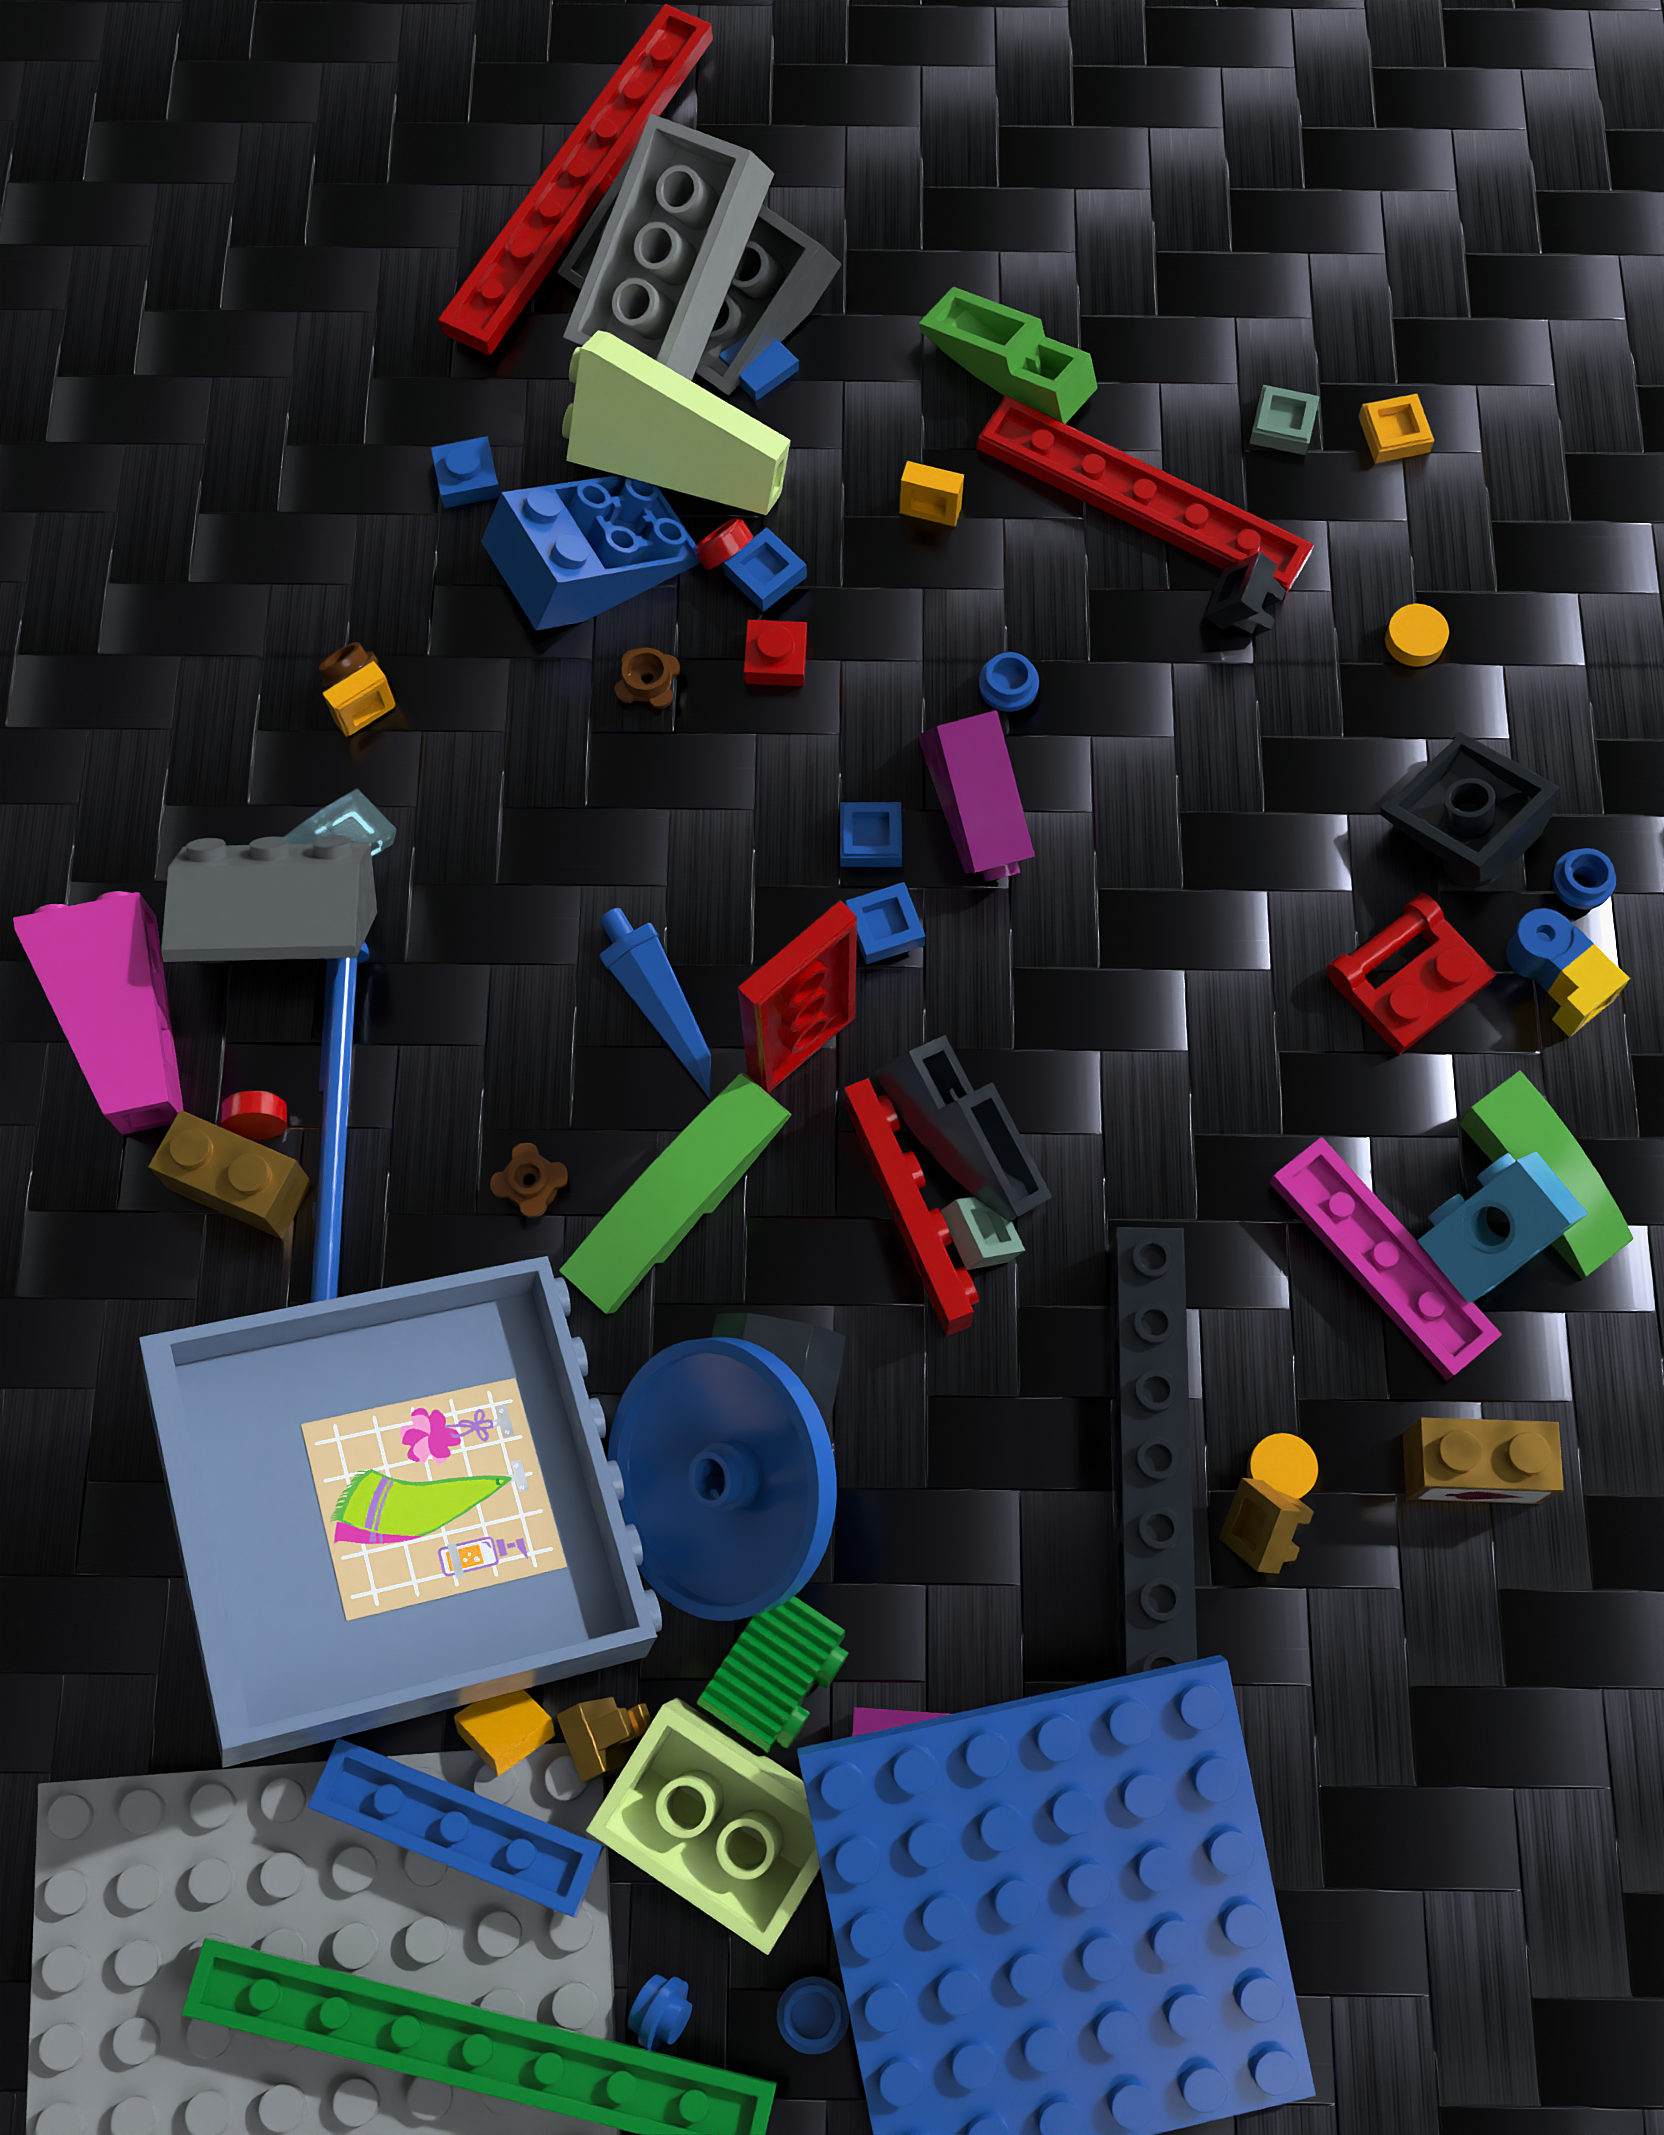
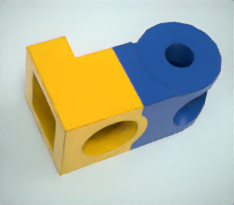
[1506,908,1630,1037]

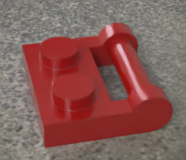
[1326,893,1497,1055]

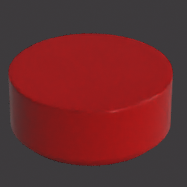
[694,518,754,570]
[221,1091,287,1140]

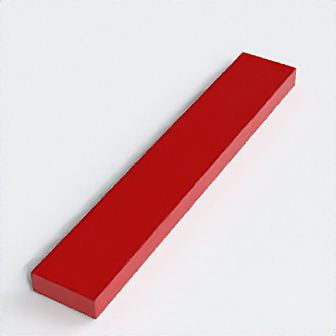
[977,396,1314,599]

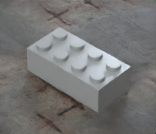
[563,113,774,381]

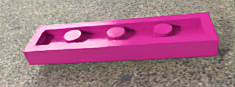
[1269,1137,1502,1381]

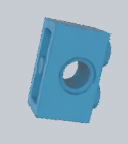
[1417,1152,1588,1304]

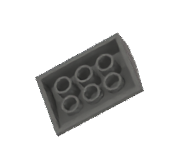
[557,139,842,396]

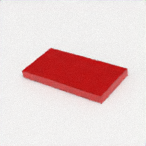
[738,900,857,1093]

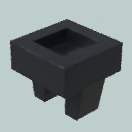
[1204,552,1286,636]

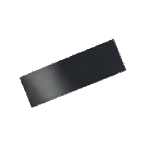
[874,1035,1052,1222]

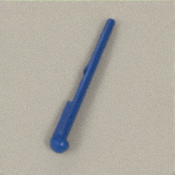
[310,941,369,1303]

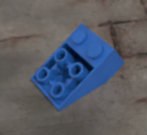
[481,475,700,631]

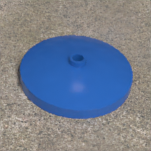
[607,1337,837,1621]

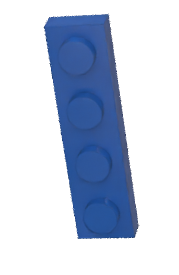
[307,1738,604,1918]

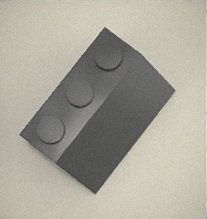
[161,835,377,962]

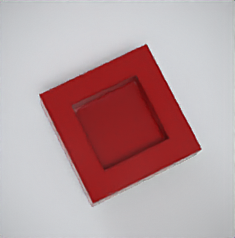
[744,620,807,686]

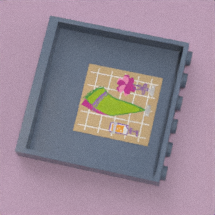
[139,1256,662,1768]

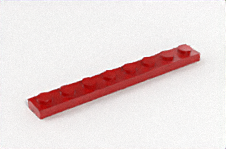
[438,4,713,356]

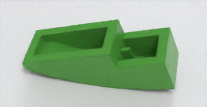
[919,287,1098,424]
[1459,1070,1634,1280]

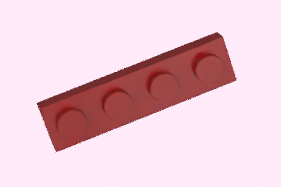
[844,1078,979,1337]

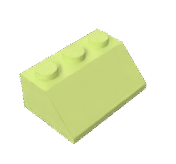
[586,1698,821,1955]

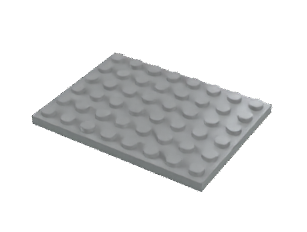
[26,1743,620,2135]

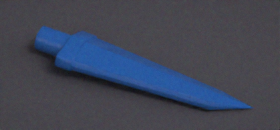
[599,908,711,1099]

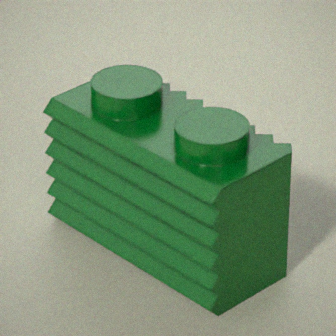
[697,1596,849,1755]

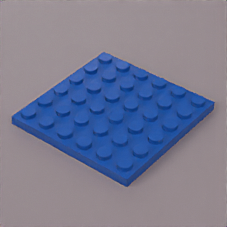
[797,1655,1316,2135]

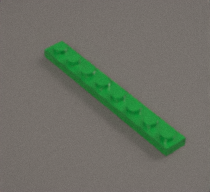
[181,1938,777,2135]

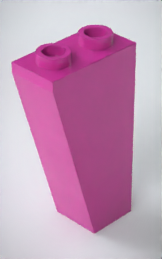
[13,891,184,1135]

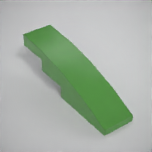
[559,1073,792,1314]

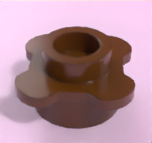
[614,647,680,709]
[490,1143,568,1218]

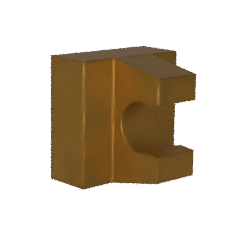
[1219,1478,1314,1574]
[557,1697,652,1783]

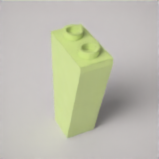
[562,330,791,515]

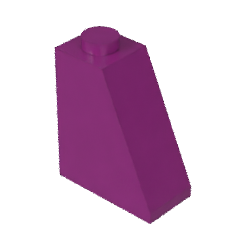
[918,710,1035,882]

